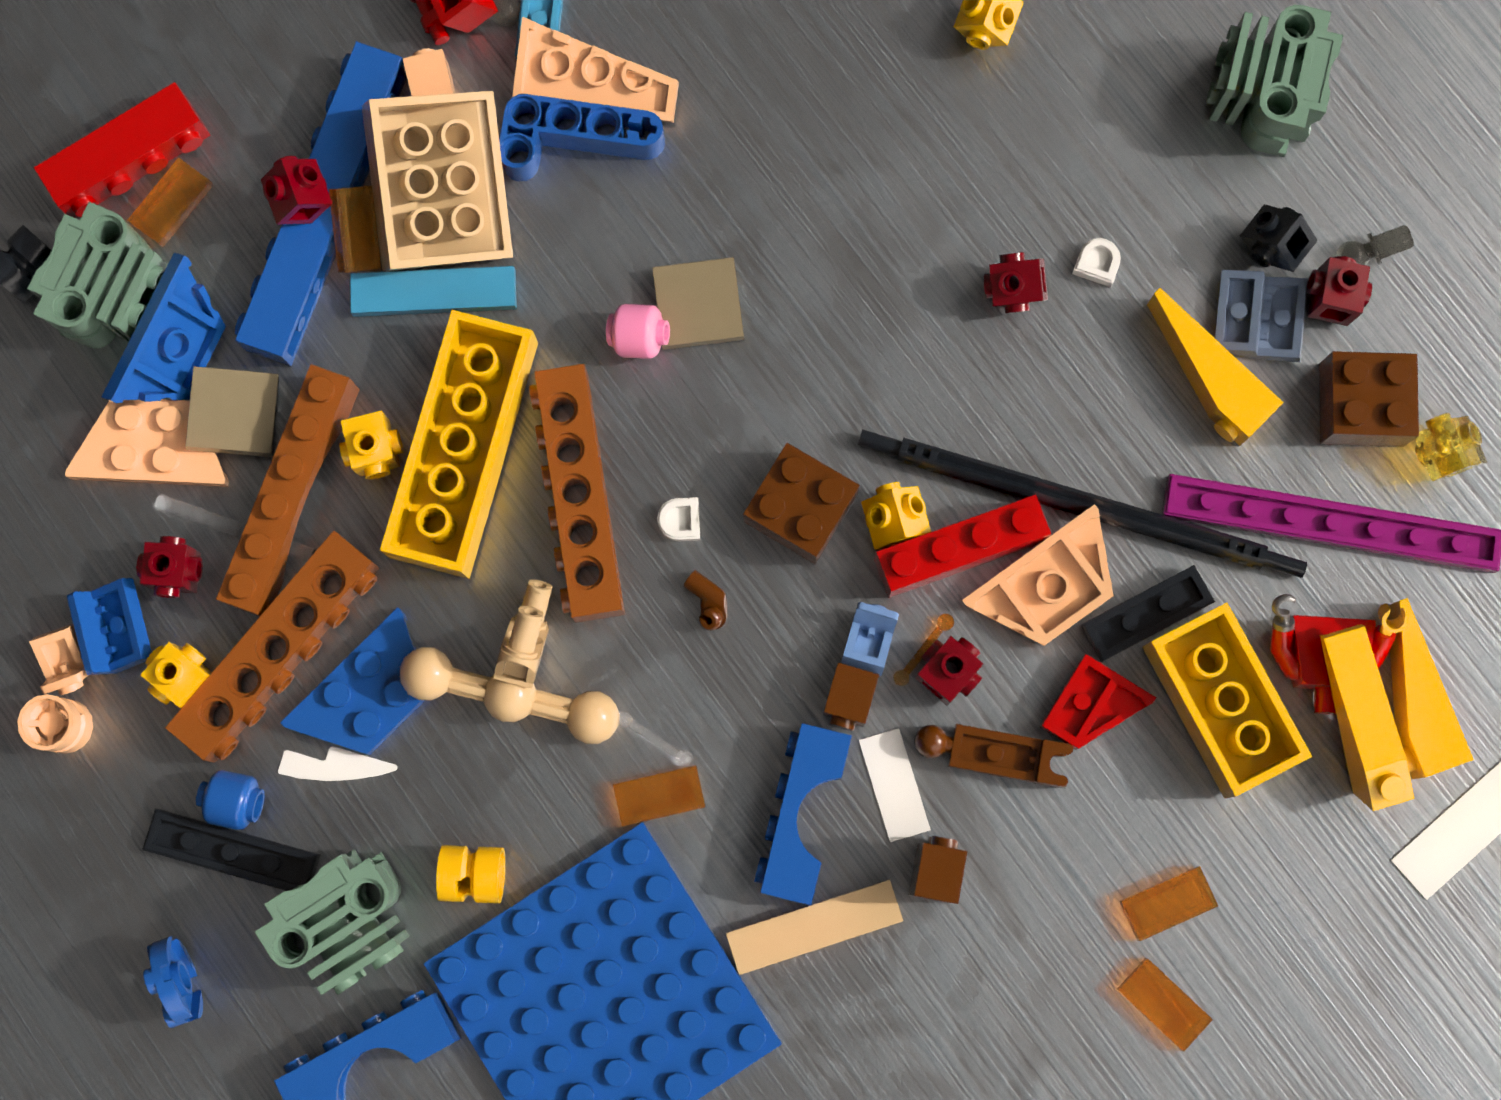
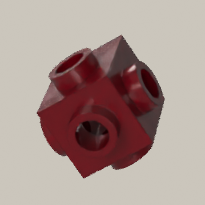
[260,156,333,225]
[984,252,1048,313]
[1307,256,1372,326]
[136,536,203,598]
[915,636,984,706]

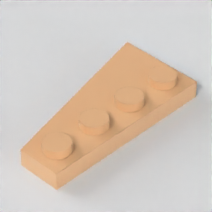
[512,17,679,123]

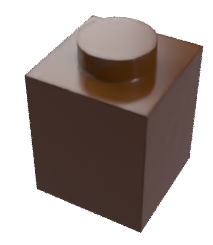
[823,663,879,731]

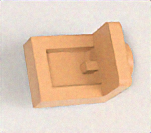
[29,624,88,695]

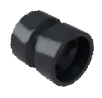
[0,225,52,303]

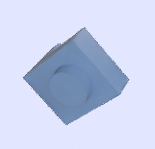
[841,602,899,676]

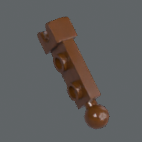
[914,724,1073,788]

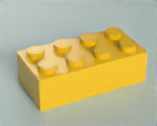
[1142,603,1312,798]

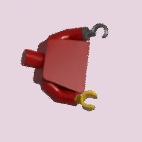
[1270,594,1409,715]

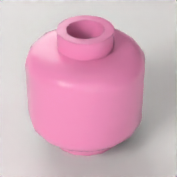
[606,304,670,359]

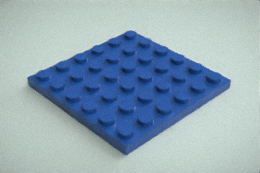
[423,822,782,1100]

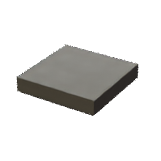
[652,257,744,350]
[185,366,279,457]

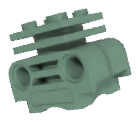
[1206,5,1343,157]
[27,202,168,349]
[255,849,409,995]

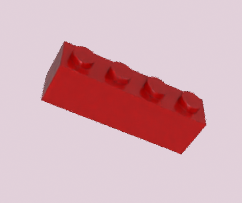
[33,82,211,218]
[874,495,1051,598]

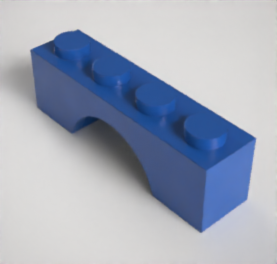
[754,723,852,906]
[274,990,461,1100]

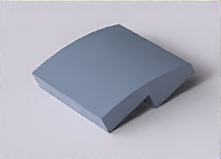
[1215,270,1308,362]

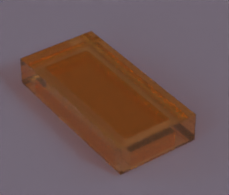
[127,157,213,247]
[329,186,381,273]
[613,765,706,827]
[1119,866,1218,941]
[1116,958,1213,1052]

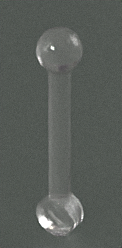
[619,711,693,767]

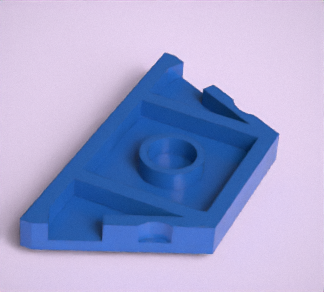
[101,253,226,403]
[280,607,426,755]

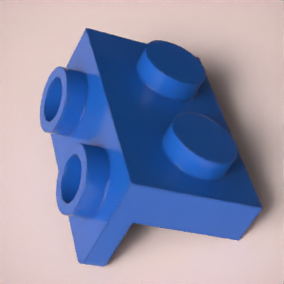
[67,578,152,675]

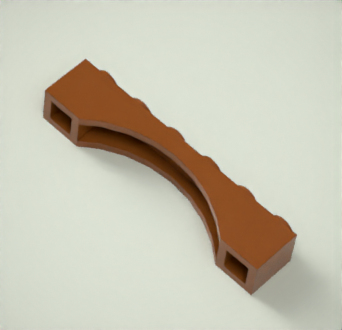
[216,364,360,617]

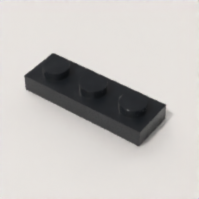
[1081,565,1215,662]

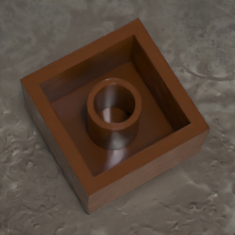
[1319,351,1419,447]
[743,443,860,565]

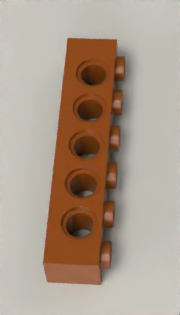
[529,364,625,623]
[165,530,380,763]

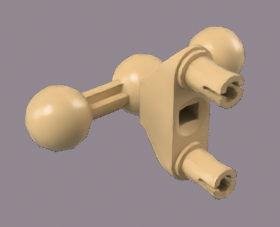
[400,579,620,744]

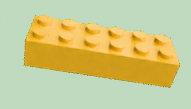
[380,310,538,579]

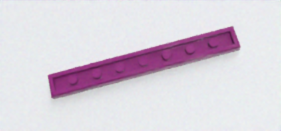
[1162,474,1501,573]

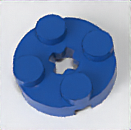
[143,936,203,1028]

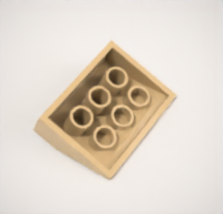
[362,91,513,272]

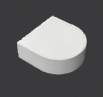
[1072,238,1121,288]
[657,497,700,542]

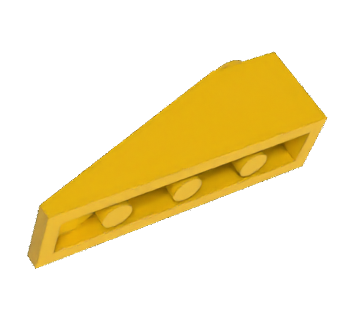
[1147,288,1284,446]
[1387,598,1474,779]
[1320,624,1415,811]

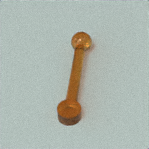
[893,614,954,686]

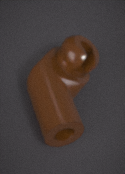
[683,570,728,631]

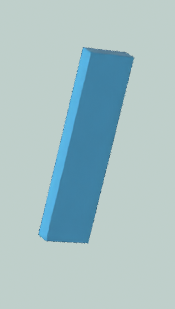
[350,266,517,317]

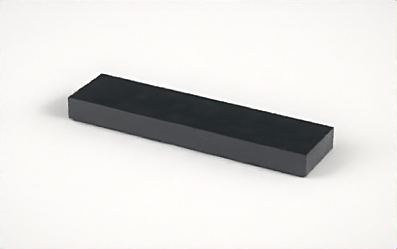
[142,808,321,891]

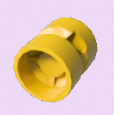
[436,845,505,903]

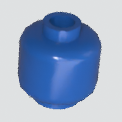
[196,770,265,830]

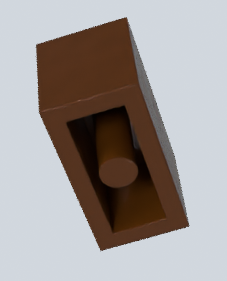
[908,836,967,904]

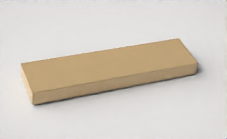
[726,879,903,975]

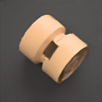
[17,694,93,754]

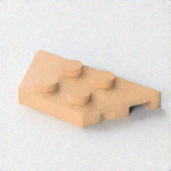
[65,399,229,487]
[962,504,1114,646]

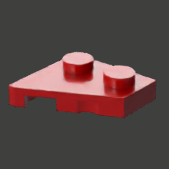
[1040,654,1157,750]

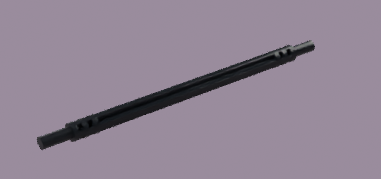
[858,429,1307,578]

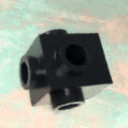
[1240,204,1318,272]

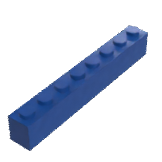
[235,41,407,367]

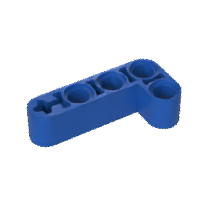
[499,94,665,182]

